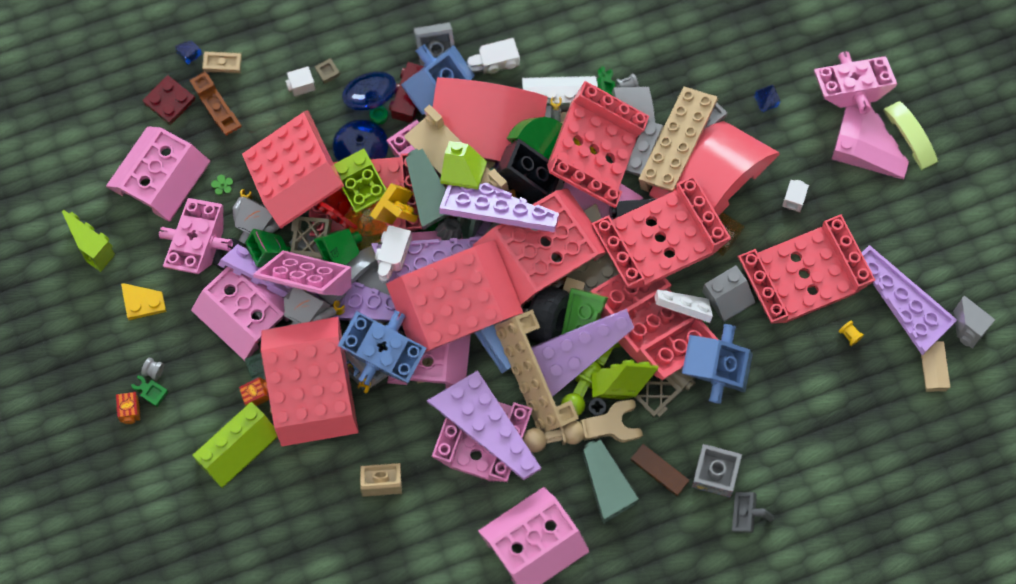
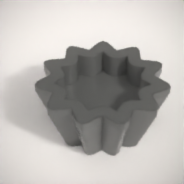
[435,217,462,240]

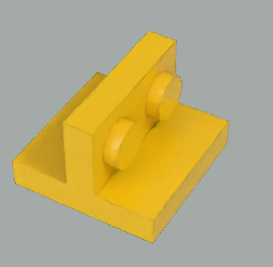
[370,183,419,225]

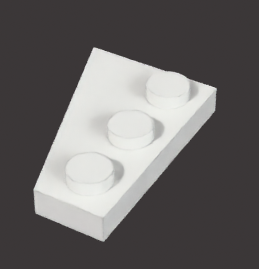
[655,289,713,323]

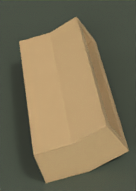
[921,341,950,392]

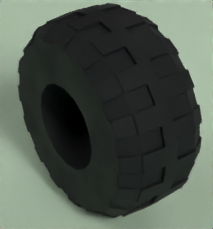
[527,286,569,343]

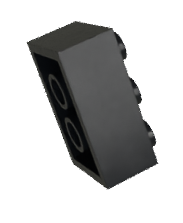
[496,138,559,203]

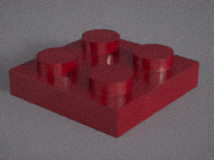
[142,75,196,125]

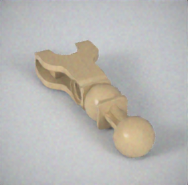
[522,400,643,453]

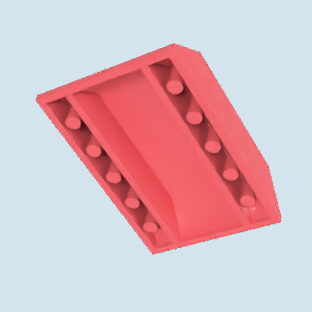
[242,110,344,228]
[386,240,524,353]
[261,317,359,446]

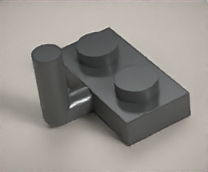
[732,492,774,533]

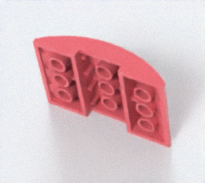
[432,77,548,163]
[649,121,780,216]
[590,274,718,380]

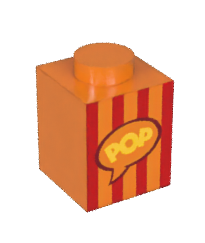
[239,377,269,406]
[116,392,140,424]

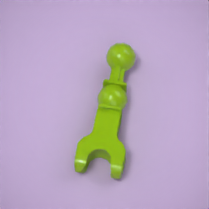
[561,316,622,416]

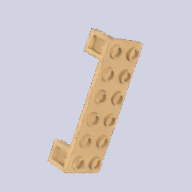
[639,87,718,192]
[404,104,509,191]
[494,310,579,432]

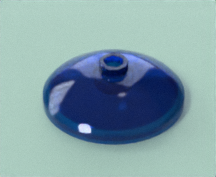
[342,72,397,111]
[333,120,389,162]

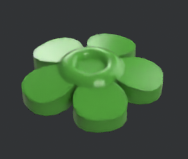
[211,175,233,195]

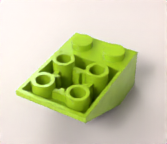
[334,148,387,213]
[62,210,115,272]
[591,360,658,400]

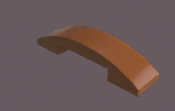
[190,71,242,136]

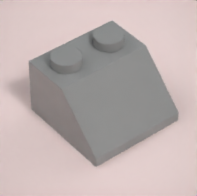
[414,23,455,66]
[702,265,755,323]
[953,296,995,349]

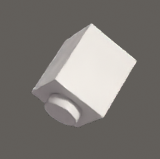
[286,67,315,97]
[782,180,809,212]

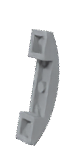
[319,246,378,307]

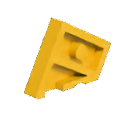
[121,283,167,320]

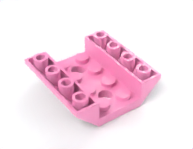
[106,127,210,222]
[191,267,289,361]
[388,324,471,389]
[432,402,533,482]
[478,487,589,584]

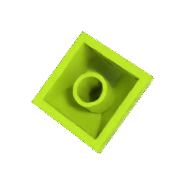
[440,141,487,189]

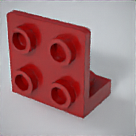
[316,191,358,230]

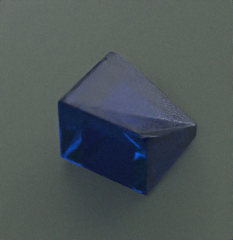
[175,40,202,65]
[755,85,780,112]

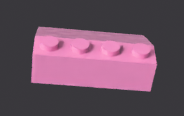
[253,250,351,296]

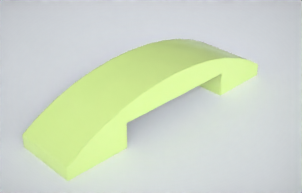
[883,101,938,170]

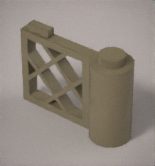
[290,216,332,260]
[634,368,696,418]

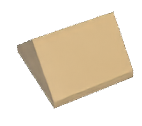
[361,463,402,497]

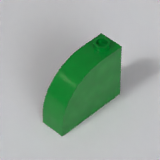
[506,117,575,160]

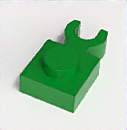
[596,66,616,96]
[131,375,168,407]

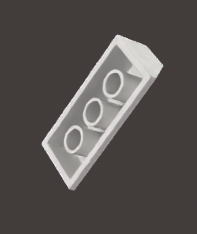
[522,76,597,112]

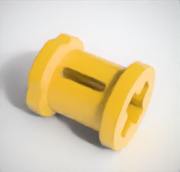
[838,320,864,346]

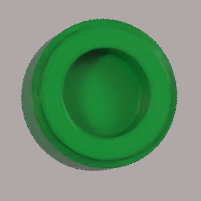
[369,105,388,125]

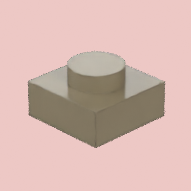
[315,58,340,84]

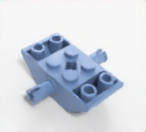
[401,44,475,115]
[338,310,426,386]
[682,324,753,404]

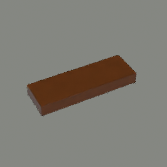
[630,444,690,496]

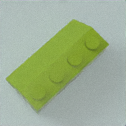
[193,401,278,488]

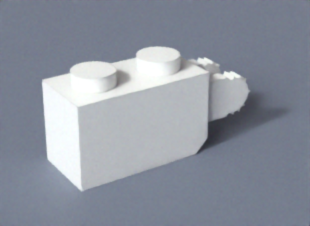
[467,38,520,74]
[375,225,412,282]

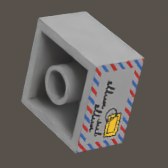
[692,444,742,497]

